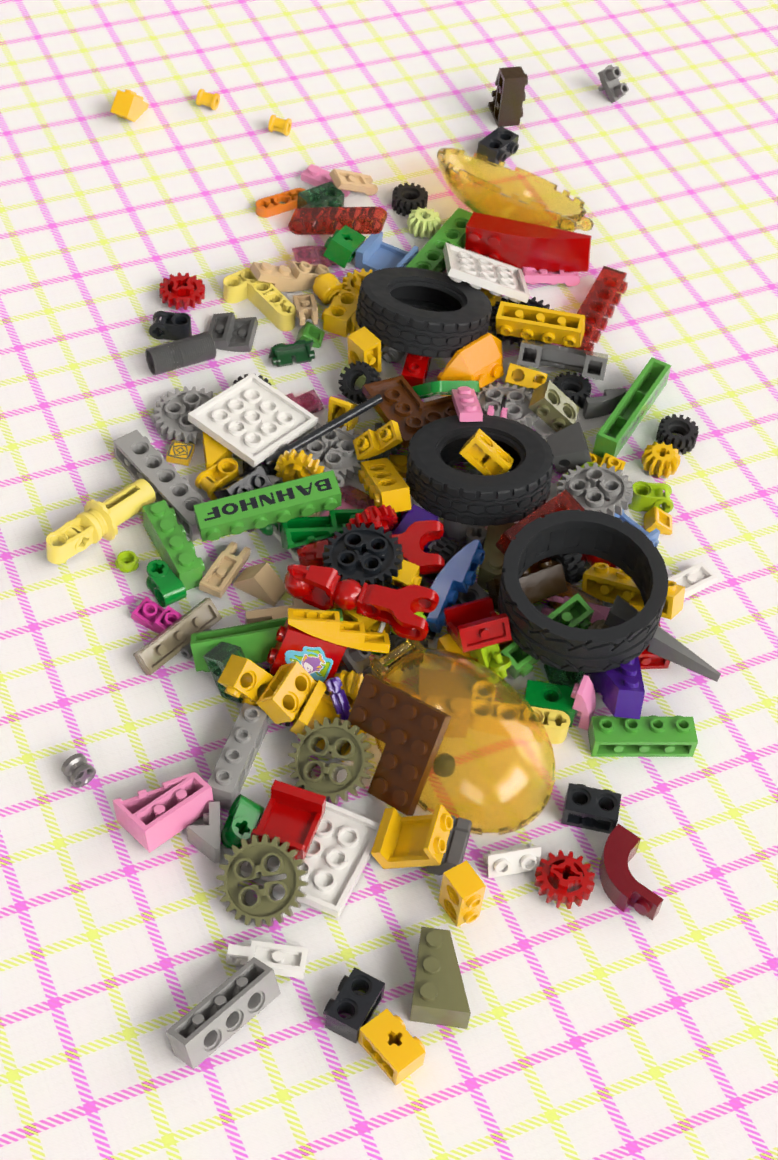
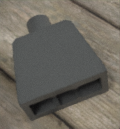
[546,422,592,473]

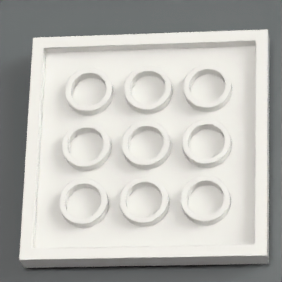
[443,243,530,303]
[188,373,318,467]
[240,801,380,918]

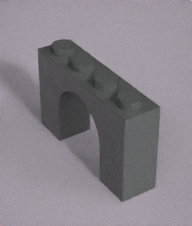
[517,339,608,381]

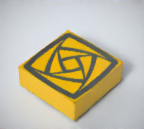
[166,440,195,466]

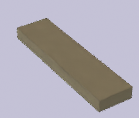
[133,598,222,675]

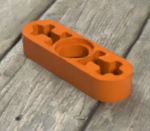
[256,188,309,218]

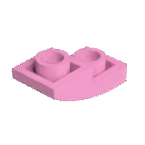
[571,675,596,731]

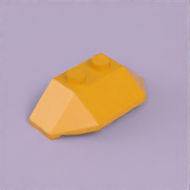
[437,333,504,396]

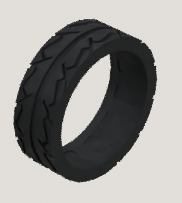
[498,509,668,673]

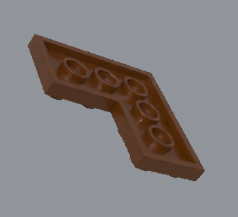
[362,375,457,448]
[348,673,451,816]

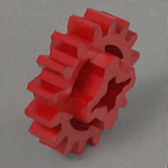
[159,272,205,310]
[345,505,398,534]
[534,850,595,909]

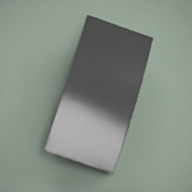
[582,388,627,419]

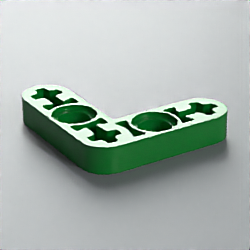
[412,381,480,399]

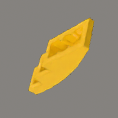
[287,608,390,654]

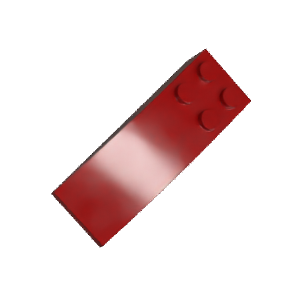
[465,212,592,272]

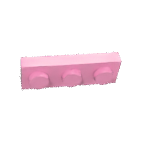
[452,386,483,422]

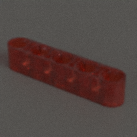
[288,207,387,235]

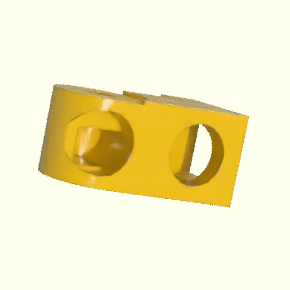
[504,363,548,389]

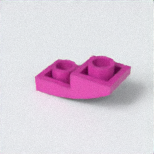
[131,597,183,634]

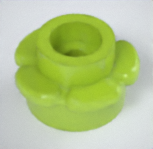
[115,551,139,573]

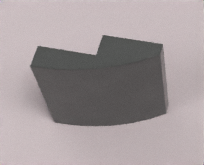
[208,312,258,352]

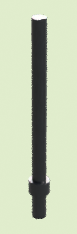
[264,394,383,467]

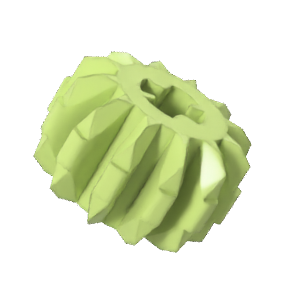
[407,207,441,239]

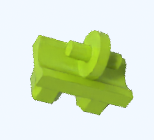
[470,644,511,685]

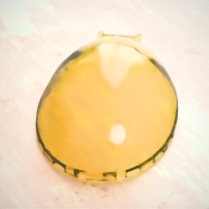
[437,148,594,232]
[370,639,555,835]

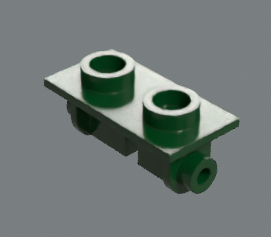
[268,340,315,367]

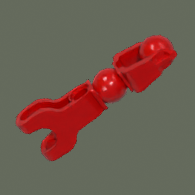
[297,520,445,575]
[284,564,439,641]

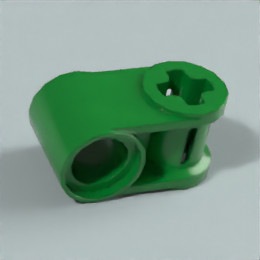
[146,560,187,608]
[220,794,264,850]

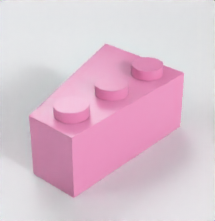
[112,772,214,853]

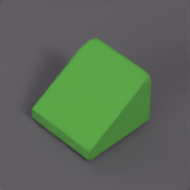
[295,321,325,348]

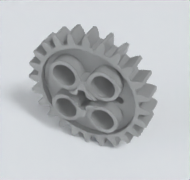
[476,382,539,427]
[153,386,215,445]
[297,422,367,482]
[557,462,633,516]

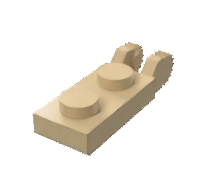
[329,169,378,196]
[293,294,318,326]
[199,542,251,598]

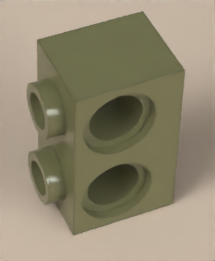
[529,380,579,432]

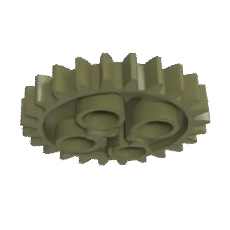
[288,717,374,805]
[216,834,309,927]

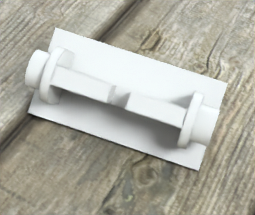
[483,843,541,878]

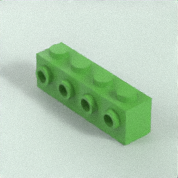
[142,500,205,591]
[501,593,594,680]
[588,715,698,757]

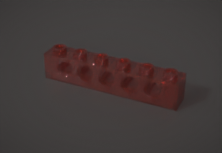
[561,266,628,352]

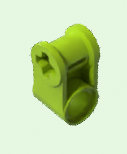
[628,481,674,513]

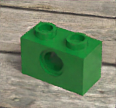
[523,680,576,728]

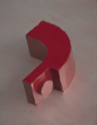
[599,824,664,921]

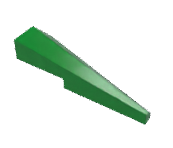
[280,509,401,549]

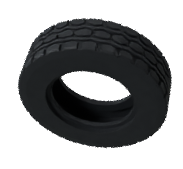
[355,267,492,358]
[406,414,554,526]

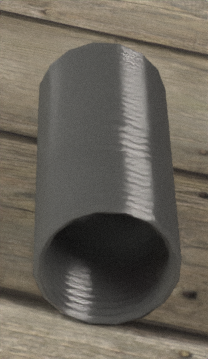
[145,331,217,376]

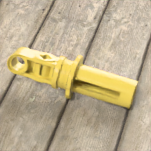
[46,478,156,564]

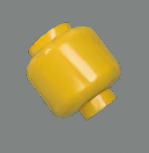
[312,273,344,304]

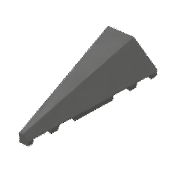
[604,595,721,682]

